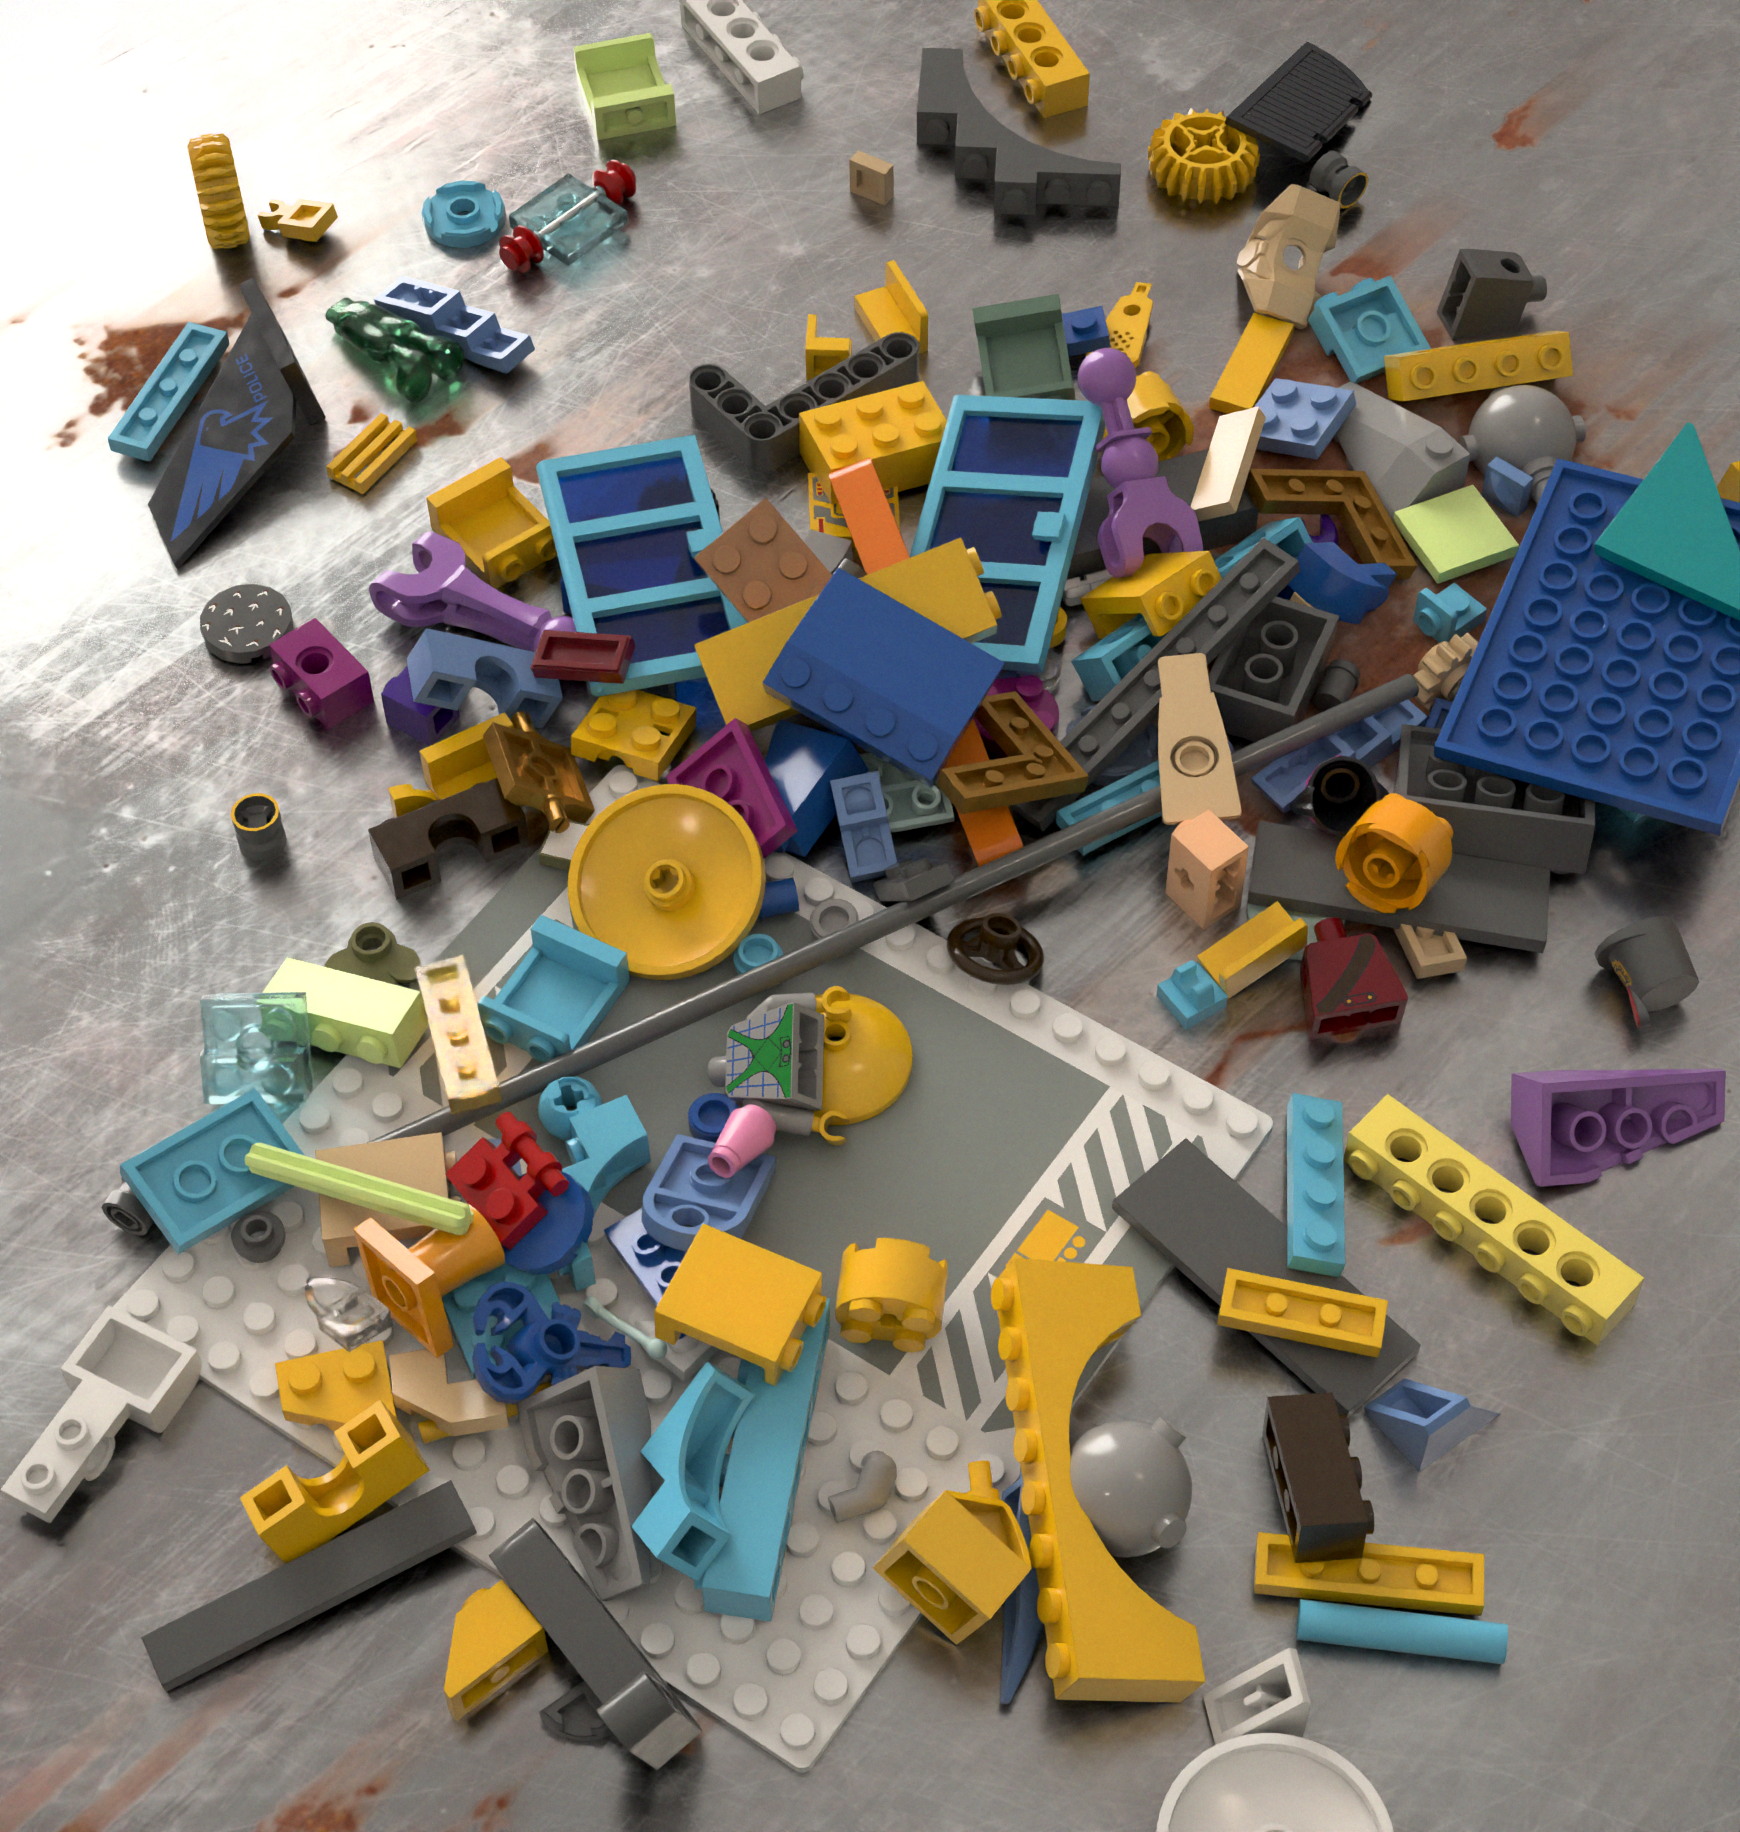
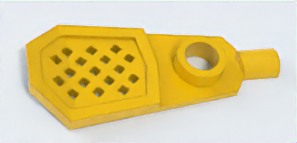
[1085,282,1154,368]

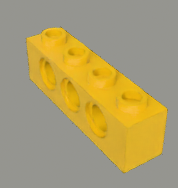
[974,0,1090,118]
[1384,331,1573,401]

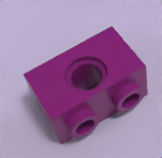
[269,617,374,730]

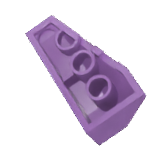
[1511,1069,1726,1187]

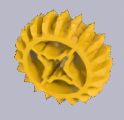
[1147,108,1260,204]
[187,133,250,249]

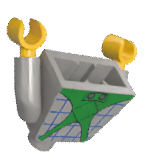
[708,986,852,1146]

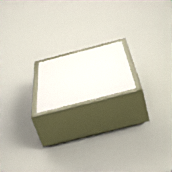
[538,820,589,871]

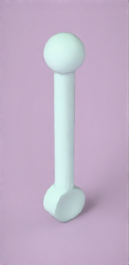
[582,1296,668,1359]

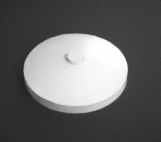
[1156,1733,1394,1832]

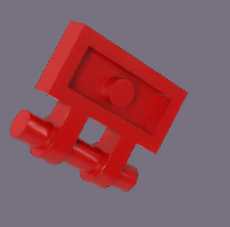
[445,1112,569,1250]

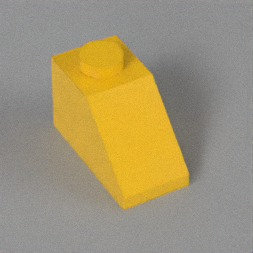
[444,1580,548,1721]

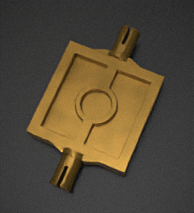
[483,711,595,833]

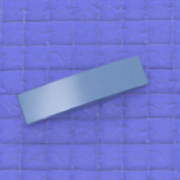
[374,276,535,374]
[1251,700,1428,813]

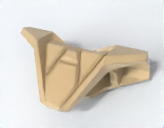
[1237,184,1341,330]

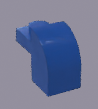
[1288,542,1397,624]

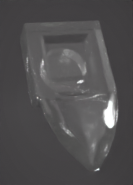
[305,1277,394,1352]

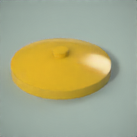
[568,784,766,980]

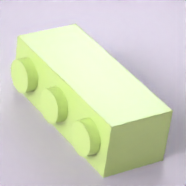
[258,957,429,1068]

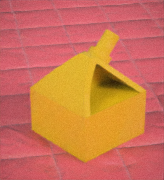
[872,1460,1032,1645]

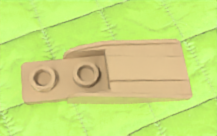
[1158,653,1242,825]

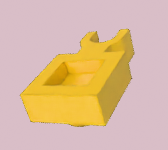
[257,199,338,242]

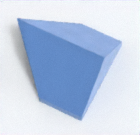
[1364,1378,1500,1472]

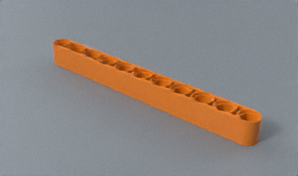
[828,457,1024,866]

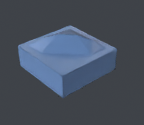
[1481,456,1533,518]

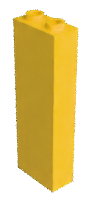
[694,537,1002,732]

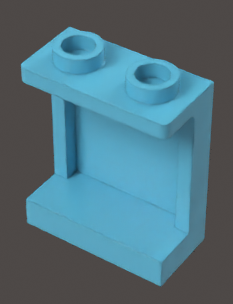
[477,915,630,1063]

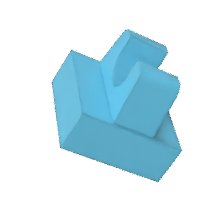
[1156,960,1228,1030]

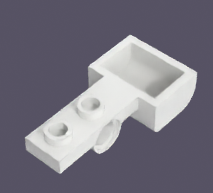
[0,1305,202,1523]

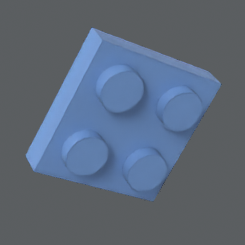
[1255,378,1356,460]

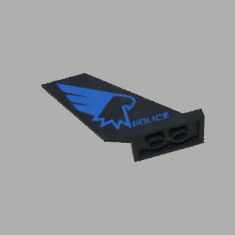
[148,277,326,570]

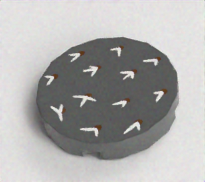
[200,584,293,664]

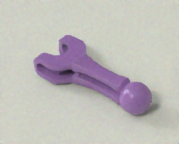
[369,531,576,652]

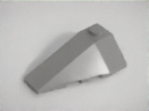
[1333,381,1470,521]
[516,1366,651,1601]

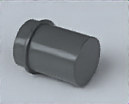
[1313,659,1360,712]

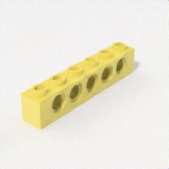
[1343,1094,1644,1346]

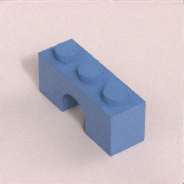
[407,628,563,728]

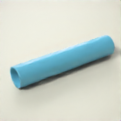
[1296,1599,1508,1665]

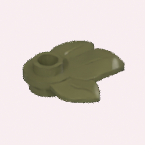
[324,922,421,985]

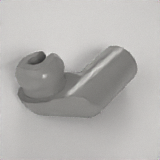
[828,1450,897,1523]

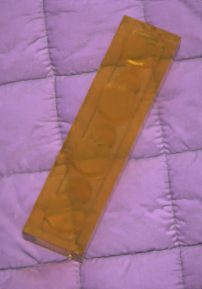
[415,955,502,1114]

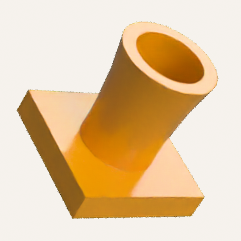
[353,1203,505,1358]

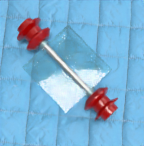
[499,160,636,273]

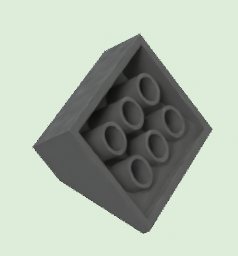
[1394,724,1595,874]

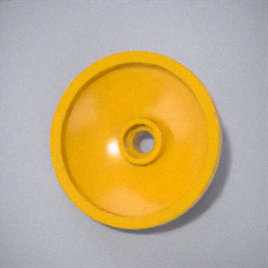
[813,993,913,1126]

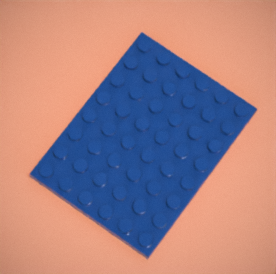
[1434,458,1740,836]

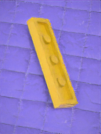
[1253,1532,1484,1616]

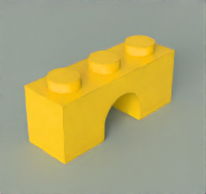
[240,1400,430,1564]

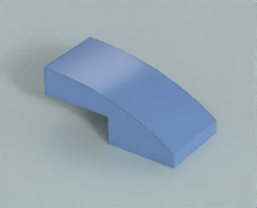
[830,771,897,883]

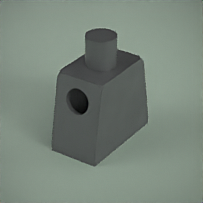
[1436,249,1547,340]

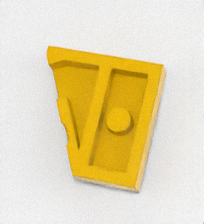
[275,1340,398,1431]

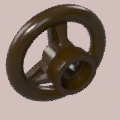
[947,913,1044,985]

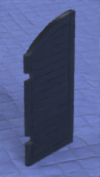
[1225,42,1373,162]

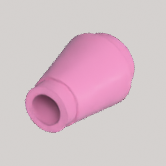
[708,1105,776,1178]

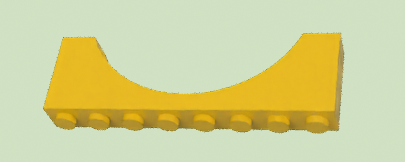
[991,1258,1206,1703]

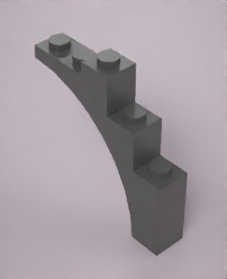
[917,48,1121,215]

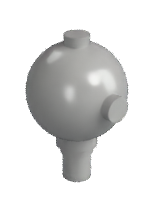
[1458,385,1586,505]
[1069,1413,1192,1558]

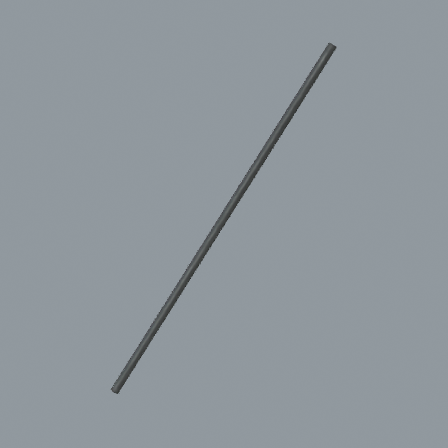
[367,674,1419,1143]

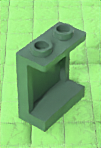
[972,294,1076,422]

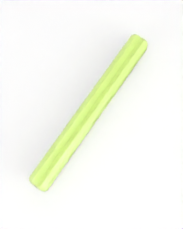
[245,1143,474,1235]

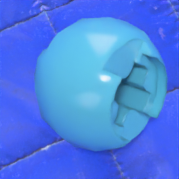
[538,1076,603,1141]

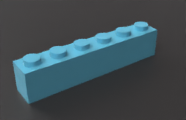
[694,1298,831,1622]

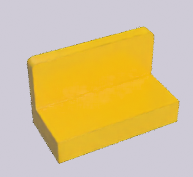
[854,260,928,354]
[419,712,514,800]
[1196,901,1308,1000]

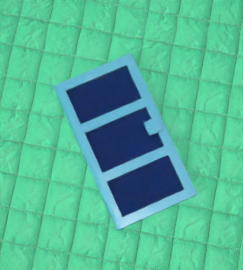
[910,395,1106,673]
[536,435,747,696]

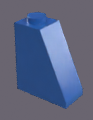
[765,720,869,857]

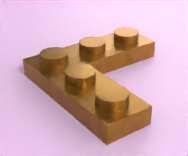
[1245,469,1417,579]
[937,691,1089,814]

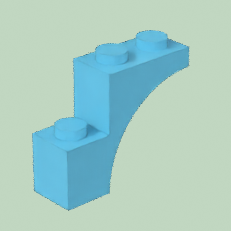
[556,1095,651,1292]
[631,1361,755,1582]

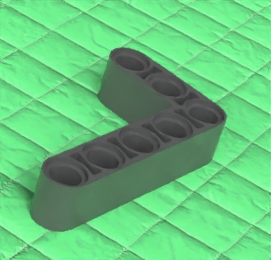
[688,332,919,472]
[489,1518,702,1770]

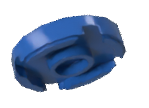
[501,1172,594,1275]

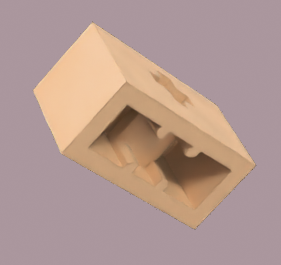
[1165,810,1249,930]

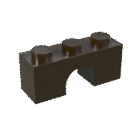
[368,778,530,900]

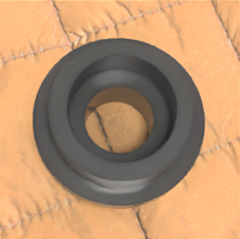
[231,1211,286,1263]

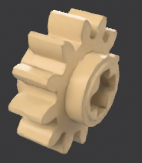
[1413,633,1479,711]

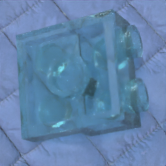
[200,992,313,1112]

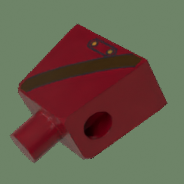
[1300,917,1408,1040]

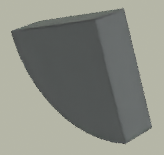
[539,1681,613,1741]

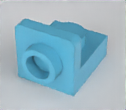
[1413,583,1487,643]

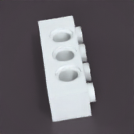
[680,0,804,115]

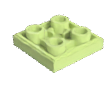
[1393,485,1519,584]

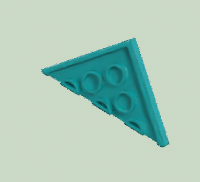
[1594,422,1740,621]

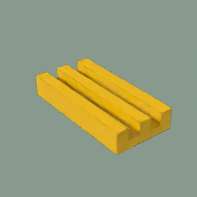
[326,413,418,494]

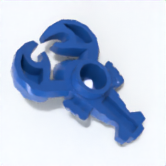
[472,1281,631,1404]

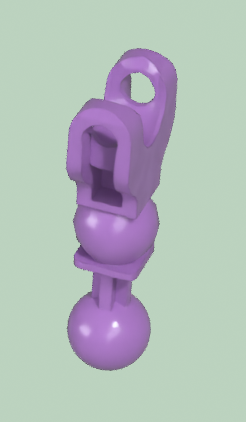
[1078,348,1203,578]

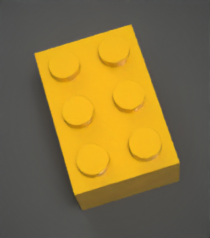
[799,381,956,505]

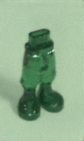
[325,297,465,403]

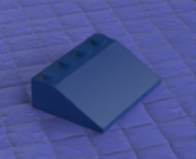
[763,567,1005,788]

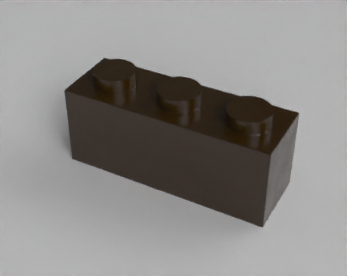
[1262,1392,1374,1563]

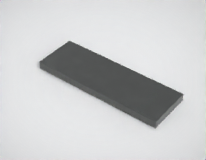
[1247,821,1550,953]
[1112,1138,1421,1418]

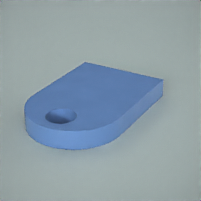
[642,1134,776,1251]

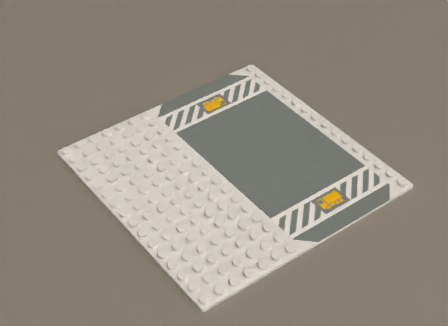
[113,765,1273,1773]

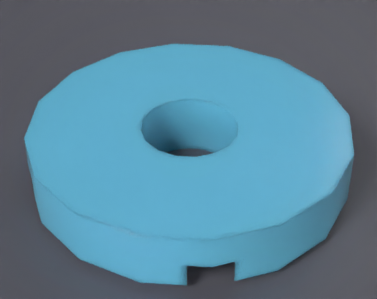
[421,181,506,248]

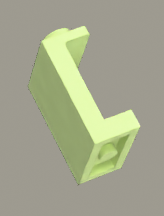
[574,33,676,140]

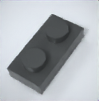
[873,858,955,901]

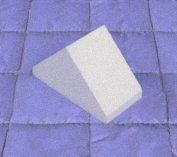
[1203,1647,1311,1745]

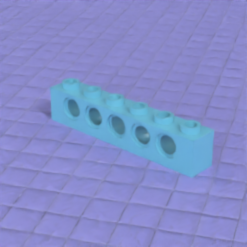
[1071,517,1313,701]

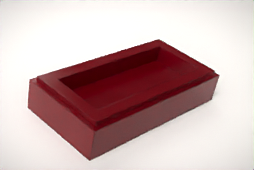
[530,630,636,684]

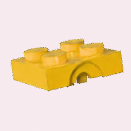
[571,690,697,781]

